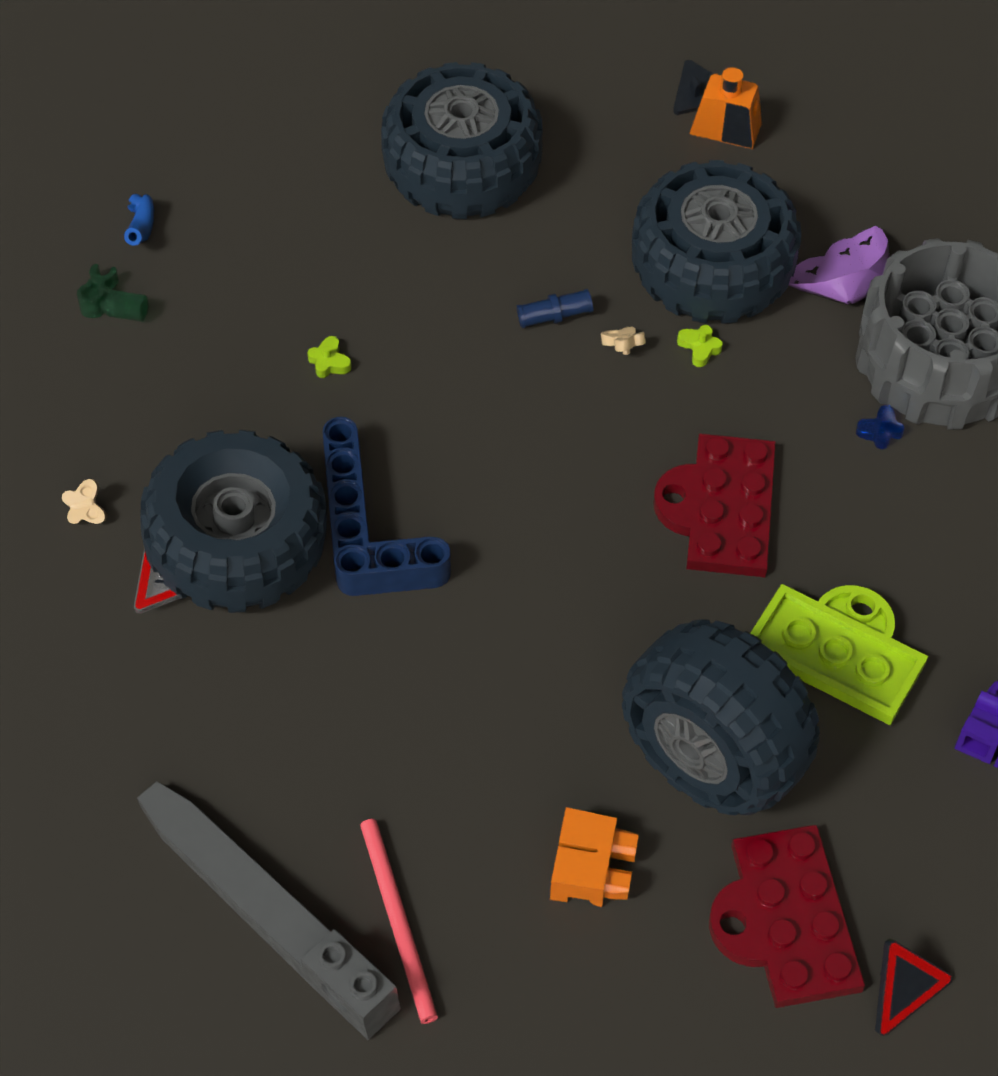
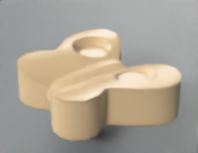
[601,327,646,355]
[62,479,107,524]

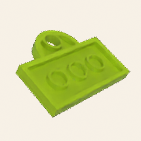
[751,584,928,725]

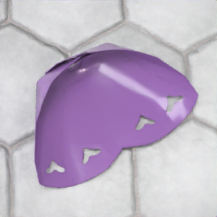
[788,226,890,304]

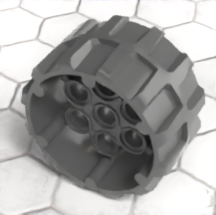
[855,238,998,430]

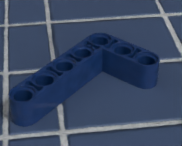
[323,417,451,596]

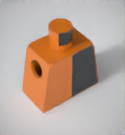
[690,67,762,149]

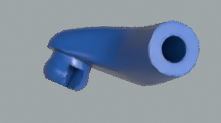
[124,193,154,246]

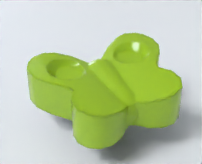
[677,325,722,367]
[307,336,351,378]

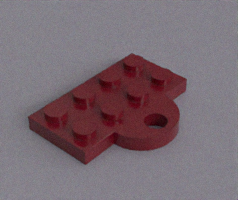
[653,433,775,578]
[709,825,865,1008]

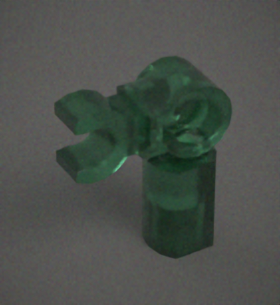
[77,264,149,322]

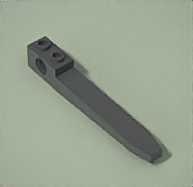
[137,781,401,1040]

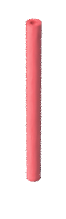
[360,819,438,1024]

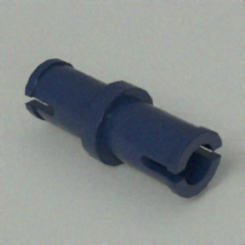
[516,289,593,328]

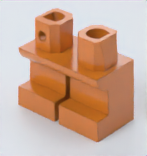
[550,807,639,907]

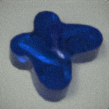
[856,405,905,449]

